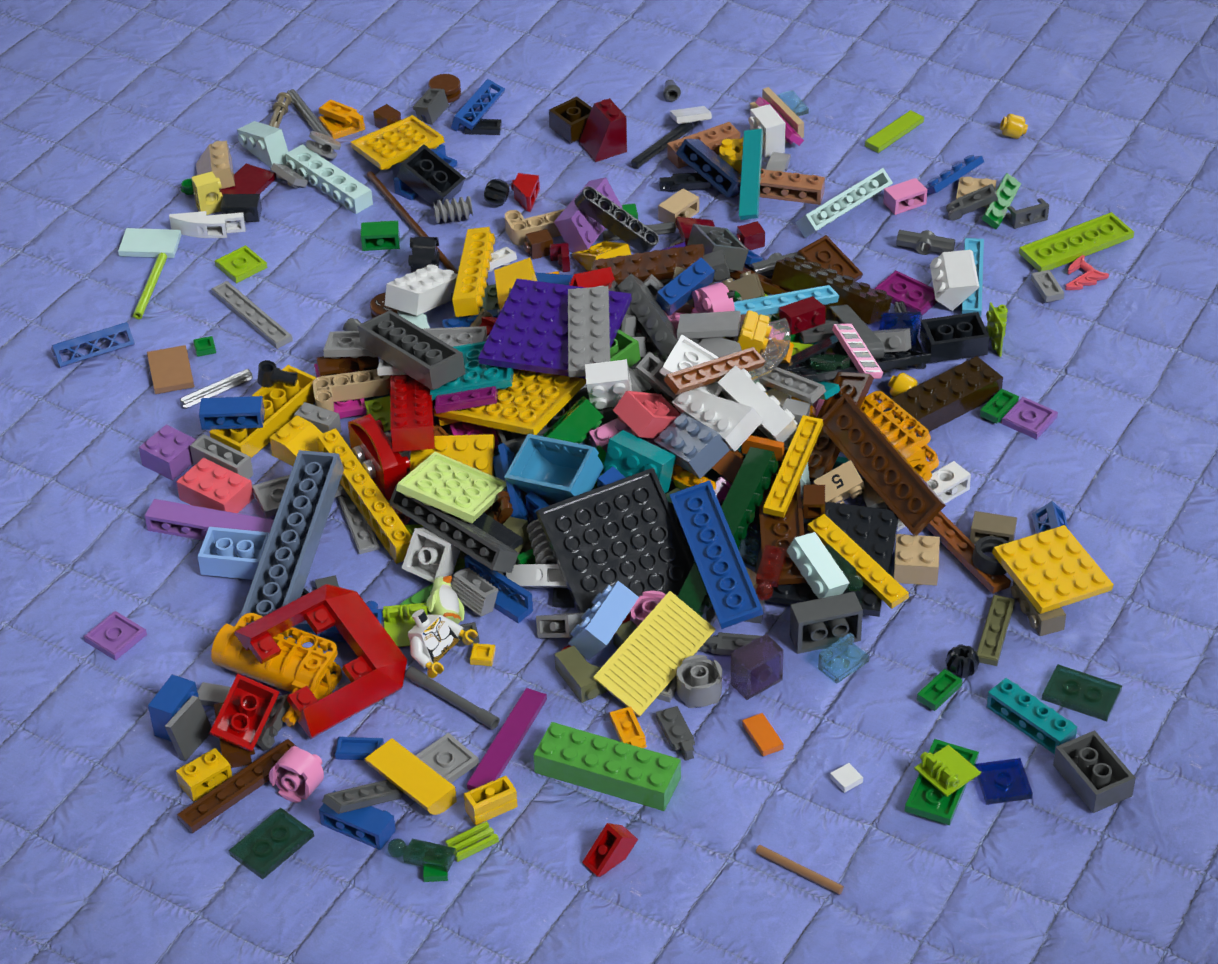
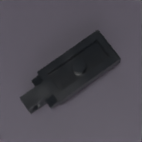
[659,172,711,191]

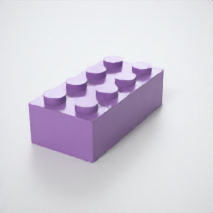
[554,177,622,253]

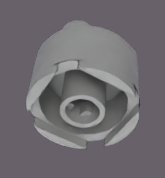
[677,655,722,708]

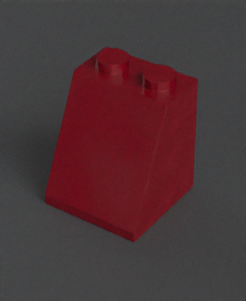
[579,98,627,162]

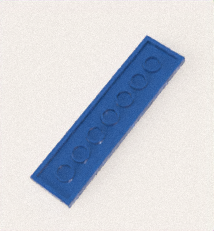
[669,480,764,629]

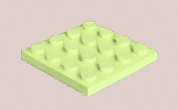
[396,452,507,523]

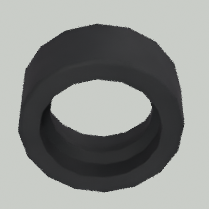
[972,536,1009,575]

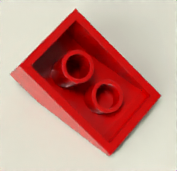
[209,673,280,752]

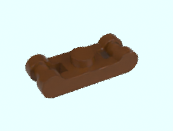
[489,491,513,524]

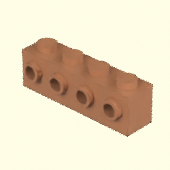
[667,122,740,169]
[760,168,825,205]

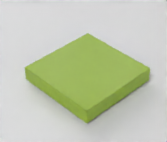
[215,245,268,283]

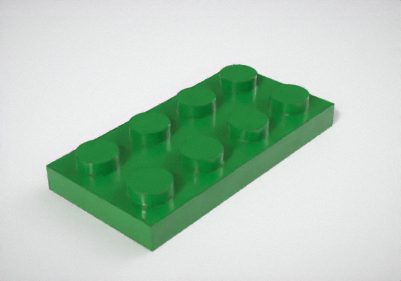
[904,739,979,825]

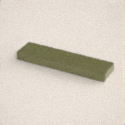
[977,595,1015,666]

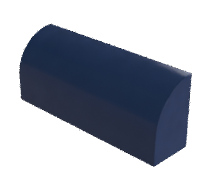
[676,139,741,197]

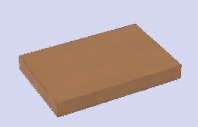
[147,345,194,394]

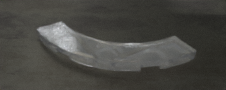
[748,318,791,382]

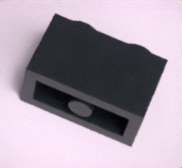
[220,194,262,222]

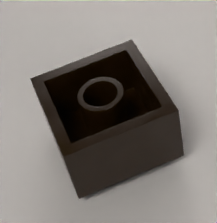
[549,96,592,143]

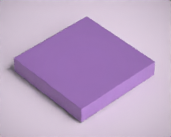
[1001,397,1058,440]
[84,611,147,661]

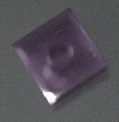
[730,634,783,700]

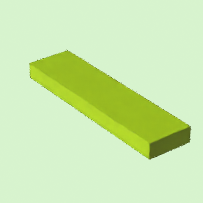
[865,110,924,153]

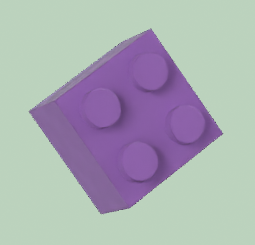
[139,424,197,481]

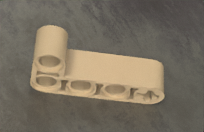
[505,209,564,245]
[313,369,390,412]

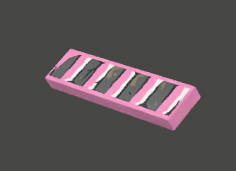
[832,324,883,379]

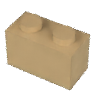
[658,189,699,228]

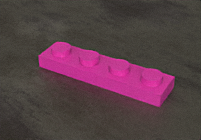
[755,97,804,146]

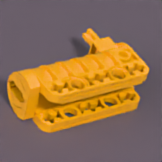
[841,391,939,482]
[211,613,342,727]

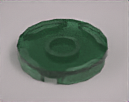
[810,354,850,370]

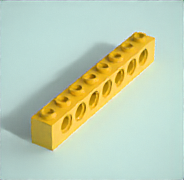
[452,227,495,317]
[317,428,412,564]

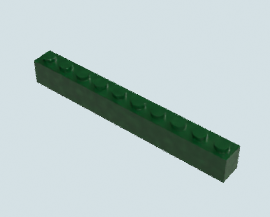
[678,447,778,620]

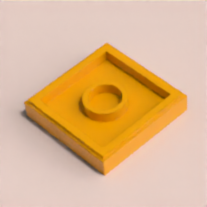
[318,115,365,139]

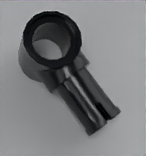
[257,360,298,387]

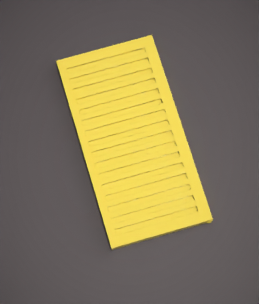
[593,591,716,717]

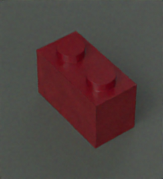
[779,296,826,335]

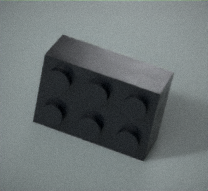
[397,145,466,207]
[920,312,990,363]

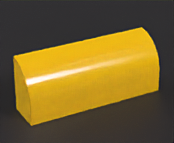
[364,738,457,815]

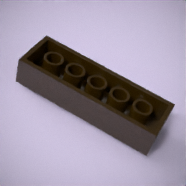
[771,255,893,324]
[883,356,1003,437]

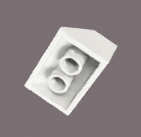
[930,250,979,311]

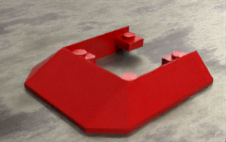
[234,584,407,739]

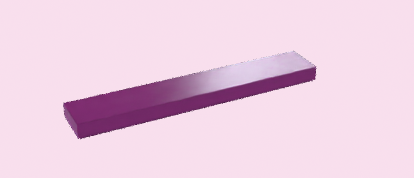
[467,688,547,790]

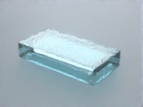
[777,90,809,116]

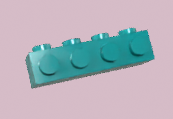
[986,678,1078,755]

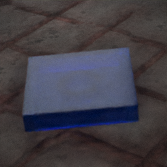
[975,758,1033,805]

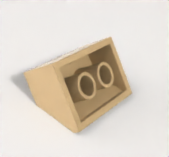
[196,140,235,189]

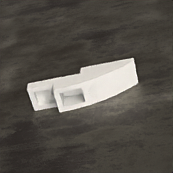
[169,211,246,238]
[506,564,568,588]

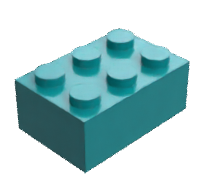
[602,430,676,493]

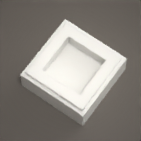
[830,763,863,793]

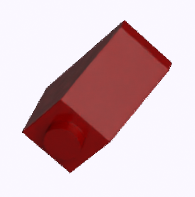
[511,173,540,212]
[582,823,638,877]

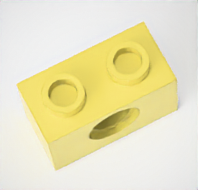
[191,171,223,215]

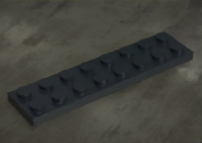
[783,349,931,382]

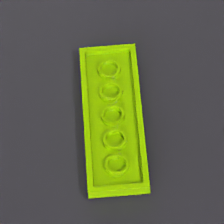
[1019,212,1134,272]

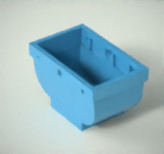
[504,434,603,505]

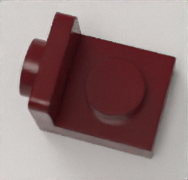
[550,243,570,272]

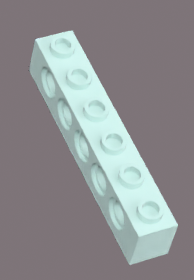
[286,144,373,214]
[795,168,893,238]

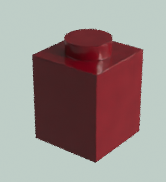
[735,221,765,250]

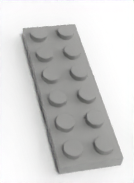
[568,286,611,377]

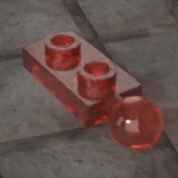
[756,545,787,600]

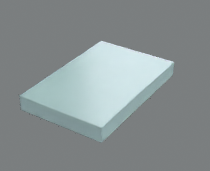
[118,228,182,258]

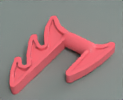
[1065,255,1109,290]

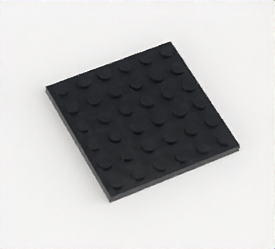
[536,468,694,613]
[754,498,899,617]

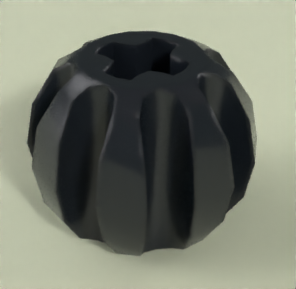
[484,179,509,206]
[945,644,979,678]

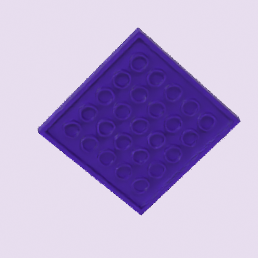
[478,279,632,379]

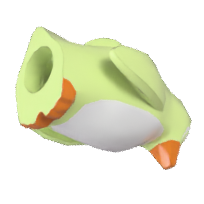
[426,575,465,624]

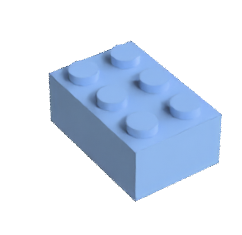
[198,527,269,580]
[568,581,639,660]

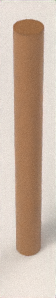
[756,845,844,895]

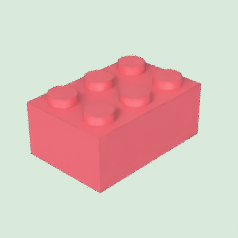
[613,391,681,439]
[176,457,254,513]

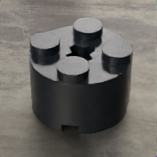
[408,237,440,273]

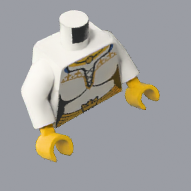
[408,609,478,678]

